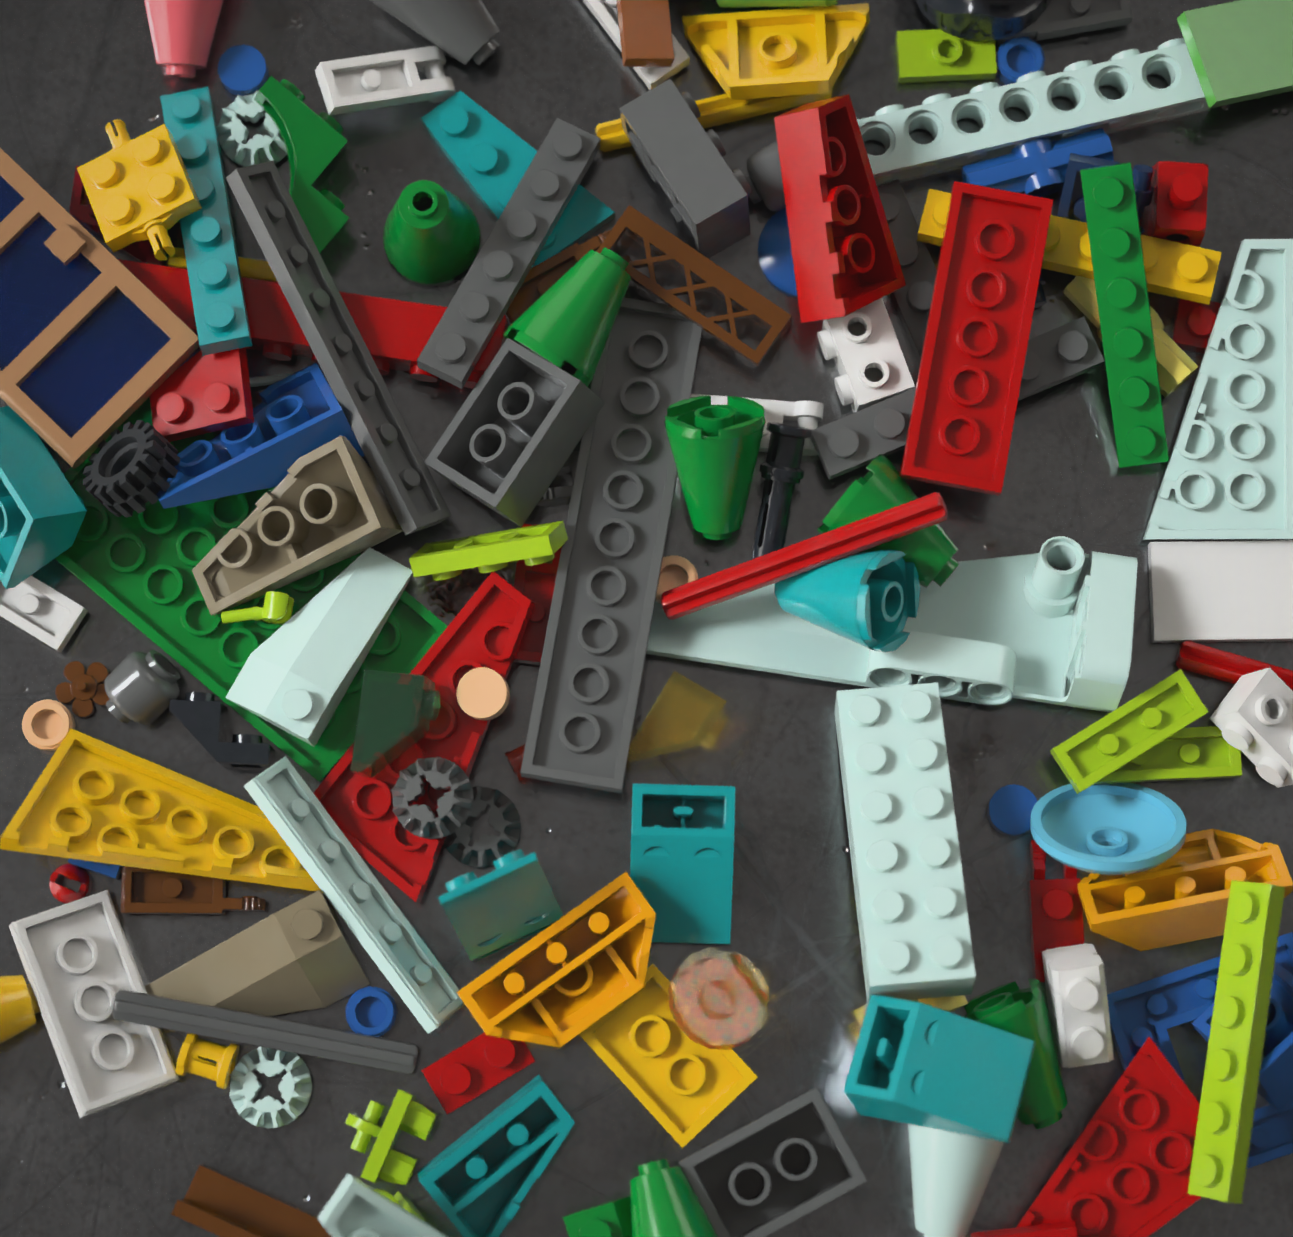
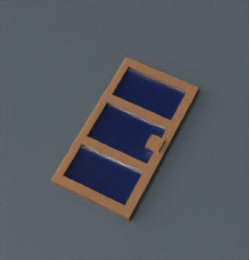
[0,148,200,469]

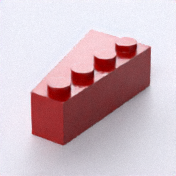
[774,94,906,323]

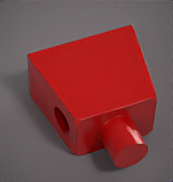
[1144,161,1209,247]

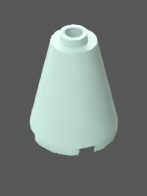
[908,1124,1005,1237]

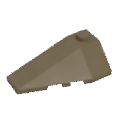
[192,436,403,616]
[144,890,371,1033]

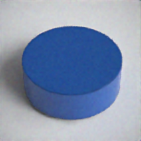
[996,36,1045,85]
[218,45,268,96]
[987,784,1037,836]
[345,986,398,1037]

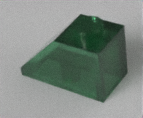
[351,669,440,778]

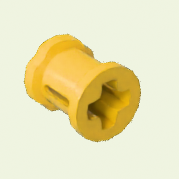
[175,1033,240,1089]

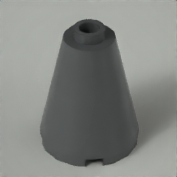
[371,0,500,66]

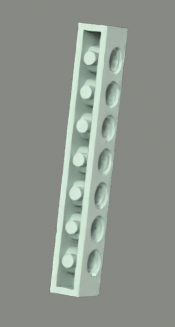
[857,38,1210,187]

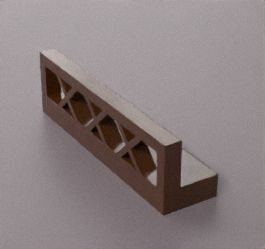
[596,205,792,366]
[171,1164,331,1237]

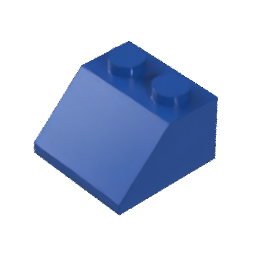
[1192,961,1293,1111]

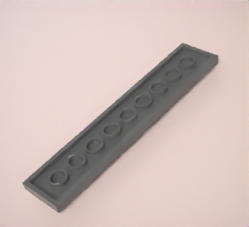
[521,298,705,793]

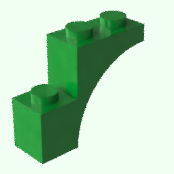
[254,76,349,253]

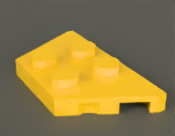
[682,3,870,100]

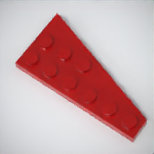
[314,572,535,904]
[1016,1036,1202,1237]

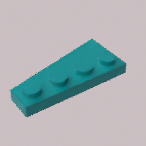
[421,90,615,268]

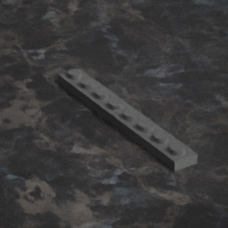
[226,160,451,536]

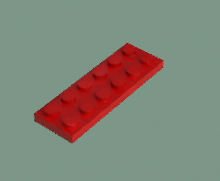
[900,181,1053,496]

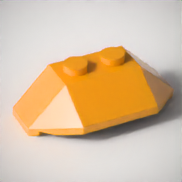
[1078,828,1293,951]
[457,872,656,1048]

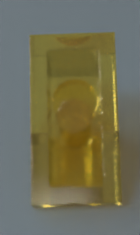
[627,671,730,768]

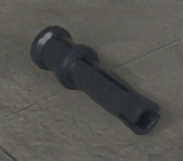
[751,422,812,560]

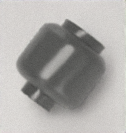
[745,141,786,212]
[104,650,180,725]

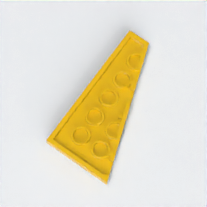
[0,728,320,891]

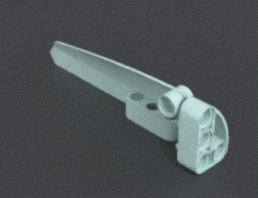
[646,536,1138,713]

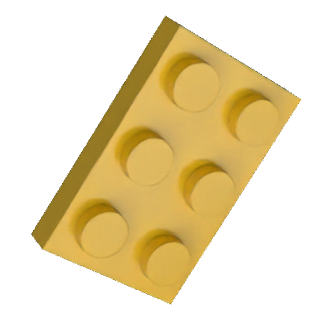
[579,963,758,1148]

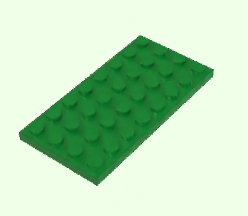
[55,396,448,784]

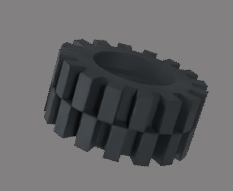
[83,420,180,517]

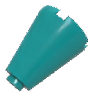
[774,550,920,652]

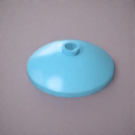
[1030,783,1187,875]

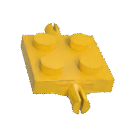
[77,119,202,261]

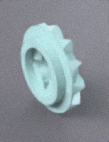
[217,90,287,167]
[229,1047,312,1128]

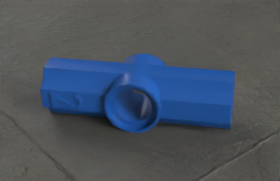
[961,128,1114,198]

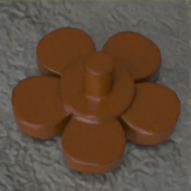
[55,661,109,718]

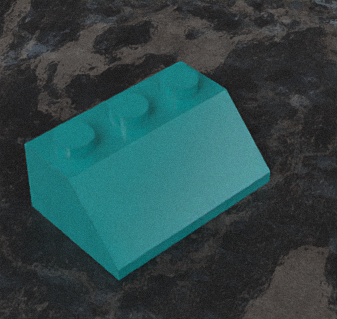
[0,406,87,589]

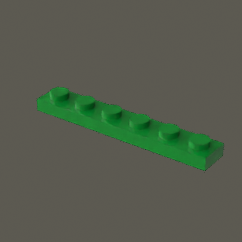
[1080,162,1169,468]

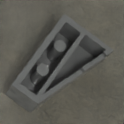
[619,79,752,259]

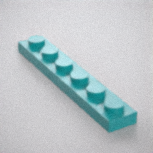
[160,87,253,356]

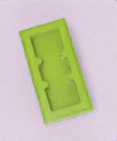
[896,29,997,83]

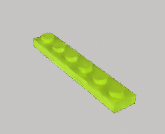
[1188,880,1285,1204]

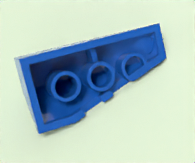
[157,362,364,509]

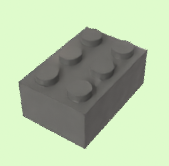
[424,338,605,527]
[678,1088,867,1237]

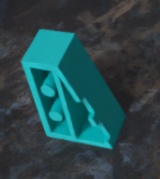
[417,1075,575,1237]

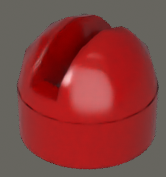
[49,863,92,904]

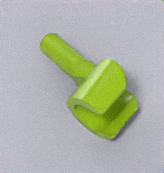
[221,591,294,624]

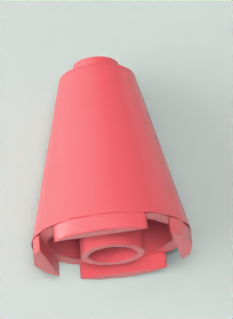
[144,0,224,78]

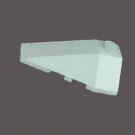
[225,547,413,747]

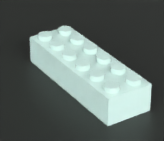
[834,682,976,1003]

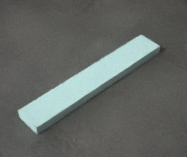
[244,756,465,1034]

